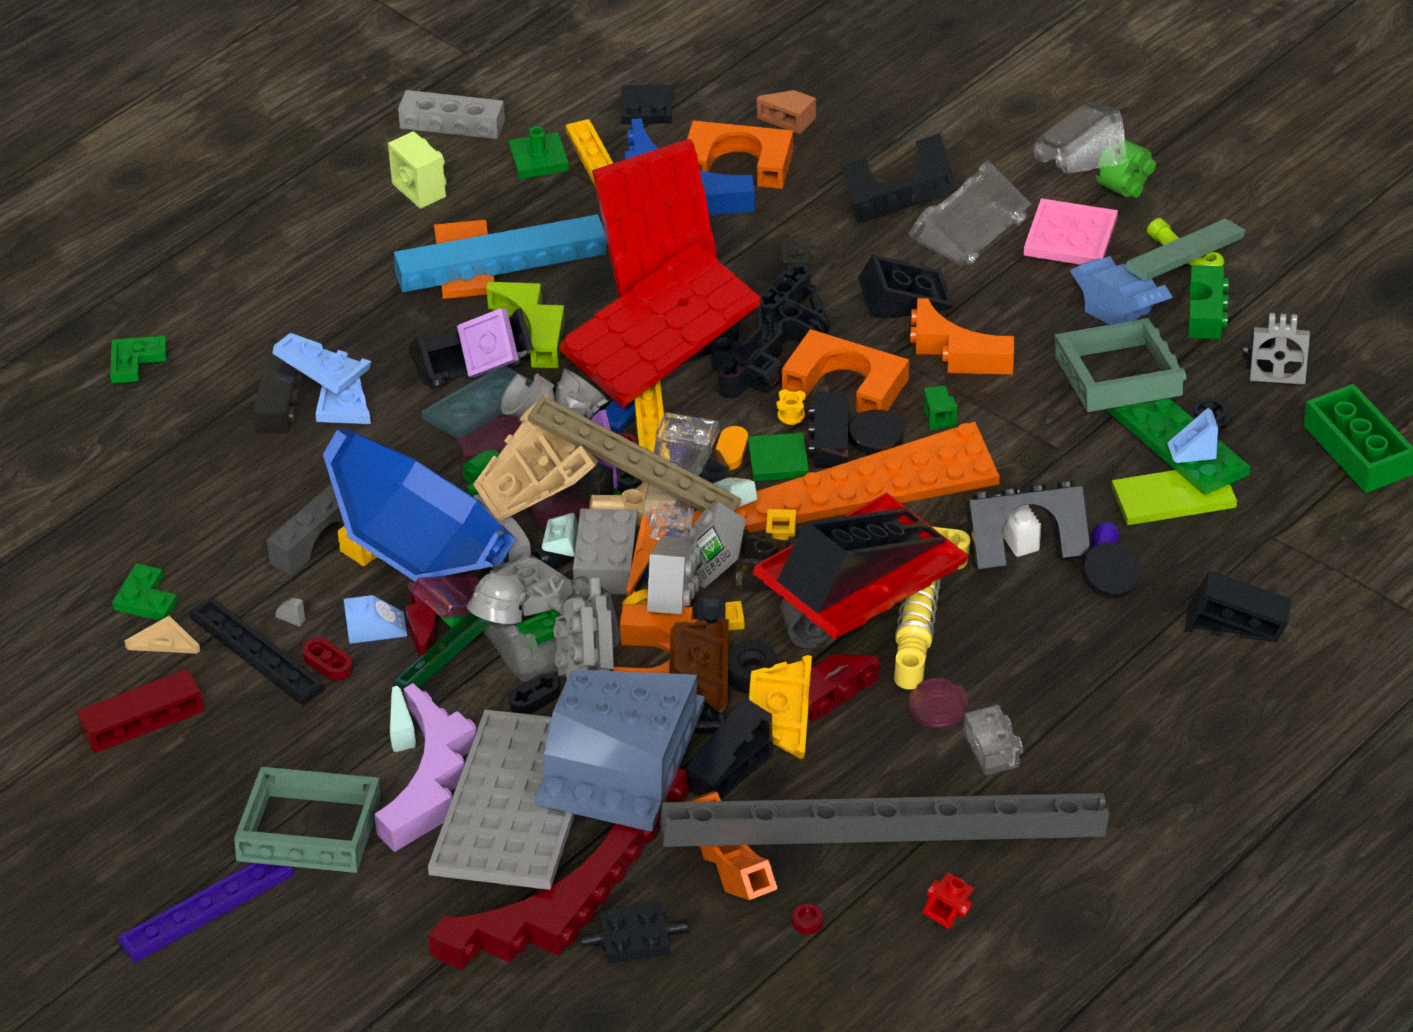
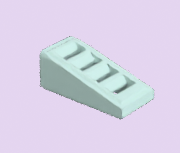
[712,477,757,507]
[390,686,416,752]

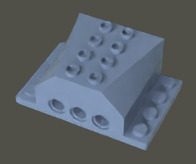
[535,670,705,832]

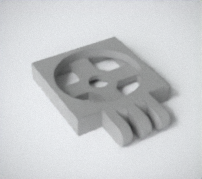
[1250,313,1310,384]

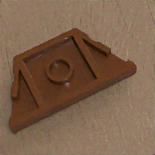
[669,619,729,713]

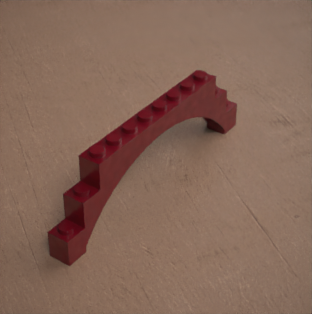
[428,768,689,970]

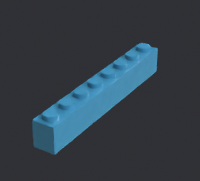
[394,214,606,292]

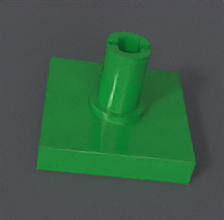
[508,126,569,179]

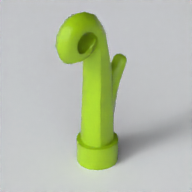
[1147,218,1224,266]

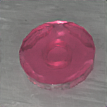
[909,678,968,728]

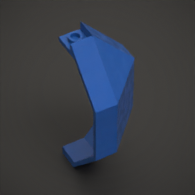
[323,428,516,581]

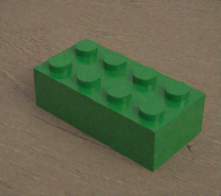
[1304,384,1413,493]

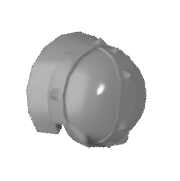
[554,368,609,419]
[501,373,555,421]
[466,572,527,624]

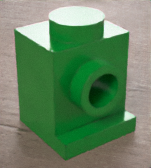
[924,385,958,430]

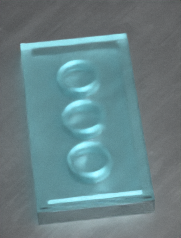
[421,366,534,439]

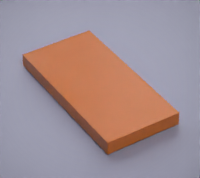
[434,220,494,299]

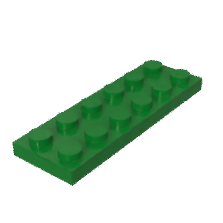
[1105,398,1250,495]

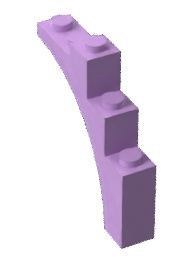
[374,683,477,852]

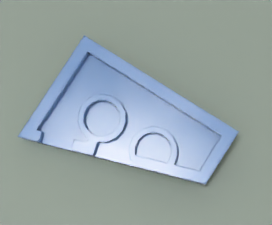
[272,333,371,394]
[316,377,371,424]

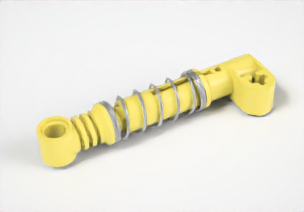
[894,527,970,689]

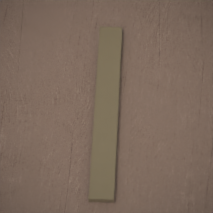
[527,395,741,512]

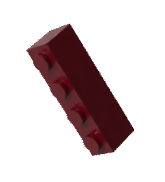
[77,669,204,754]

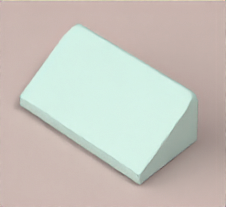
[542,513,578,556]

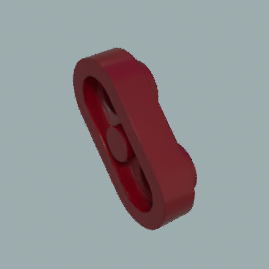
[302,638,353,681]

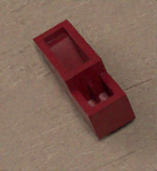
[405,579,438,658]

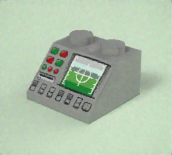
[682,502,746,589]

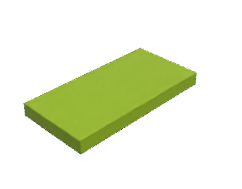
[1112,470,1237,526]

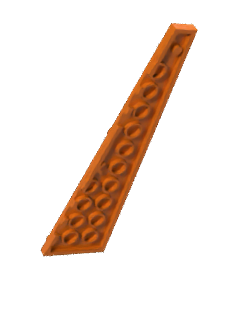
[668,422,1000,537]

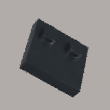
[621,84,672,124]

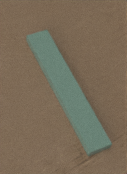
[1125,218,1246,281]

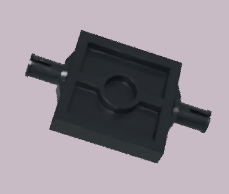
[581,902,688,963]

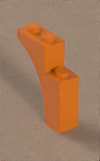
[911,298,1014,375]
[686,791,777,900]

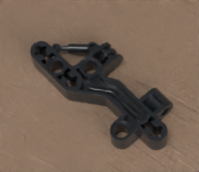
[711,263,830,398]

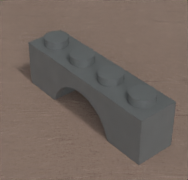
[266,484,345,576]

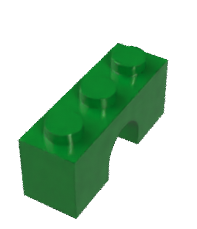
[1188,265,1229,340]

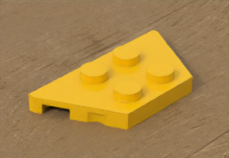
[748,655,812,759]

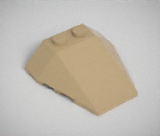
[473,394,598,521]

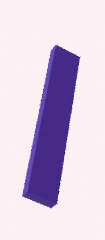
[117,863,294,963]

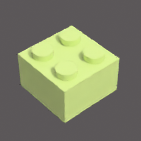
[388,131,447,209]

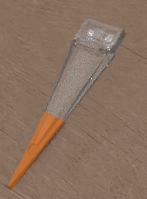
[626,412,719,597]

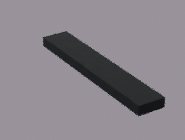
[695,595,726,734]
[189,597,325,706]

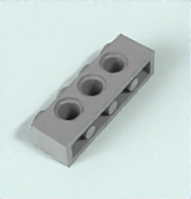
[398,90,505,139]

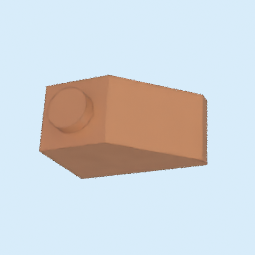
[757,90,816,134]

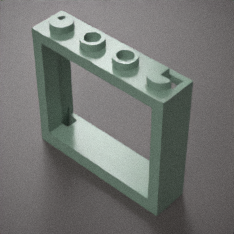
[1055,318,1186,412]
[234,767,381,873]

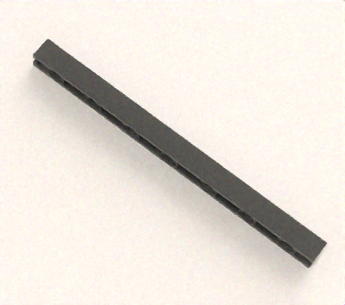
[660,793,1109,847]

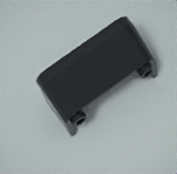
[408,309,534,389]

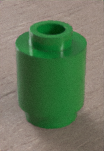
[463,449,500,484]

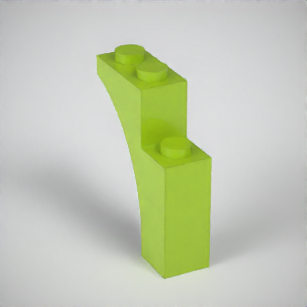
[487,282,565,368]

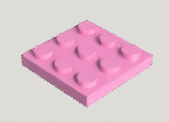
[1024,198,1118,264]

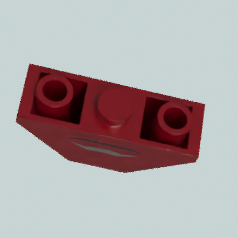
[808,654,879,722]

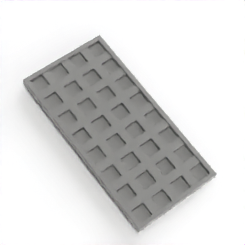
[428,709,575,890]

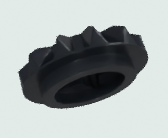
[1188,397,1233,428]

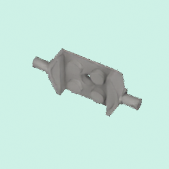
[490,554,573,616]

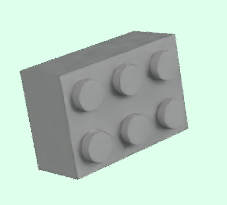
[573,509,638,595]
[647,535,701,614]

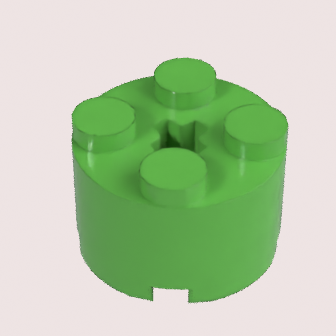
[1096,137,1156,198]

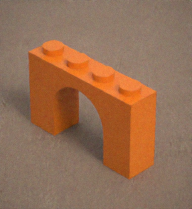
[687,121,793,189]
[782,329,909,413]
[613,604,698,673]

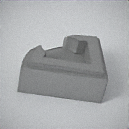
[276,598,305,627]

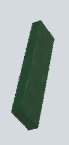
[394,612,492,692]

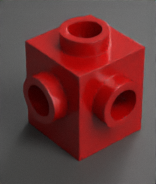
[922,872,975,929]

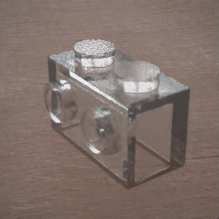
[964,705,1023,776]

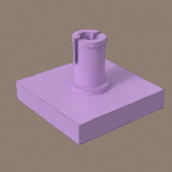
[457,308,519,378]

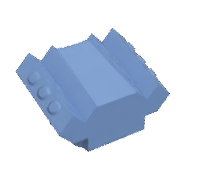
[1070,256,1173,325]

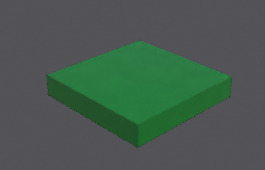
[748,433,809,482]

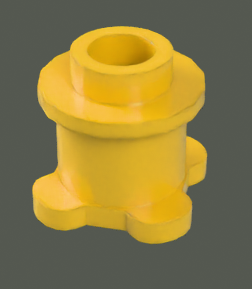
[777,389,806,425]

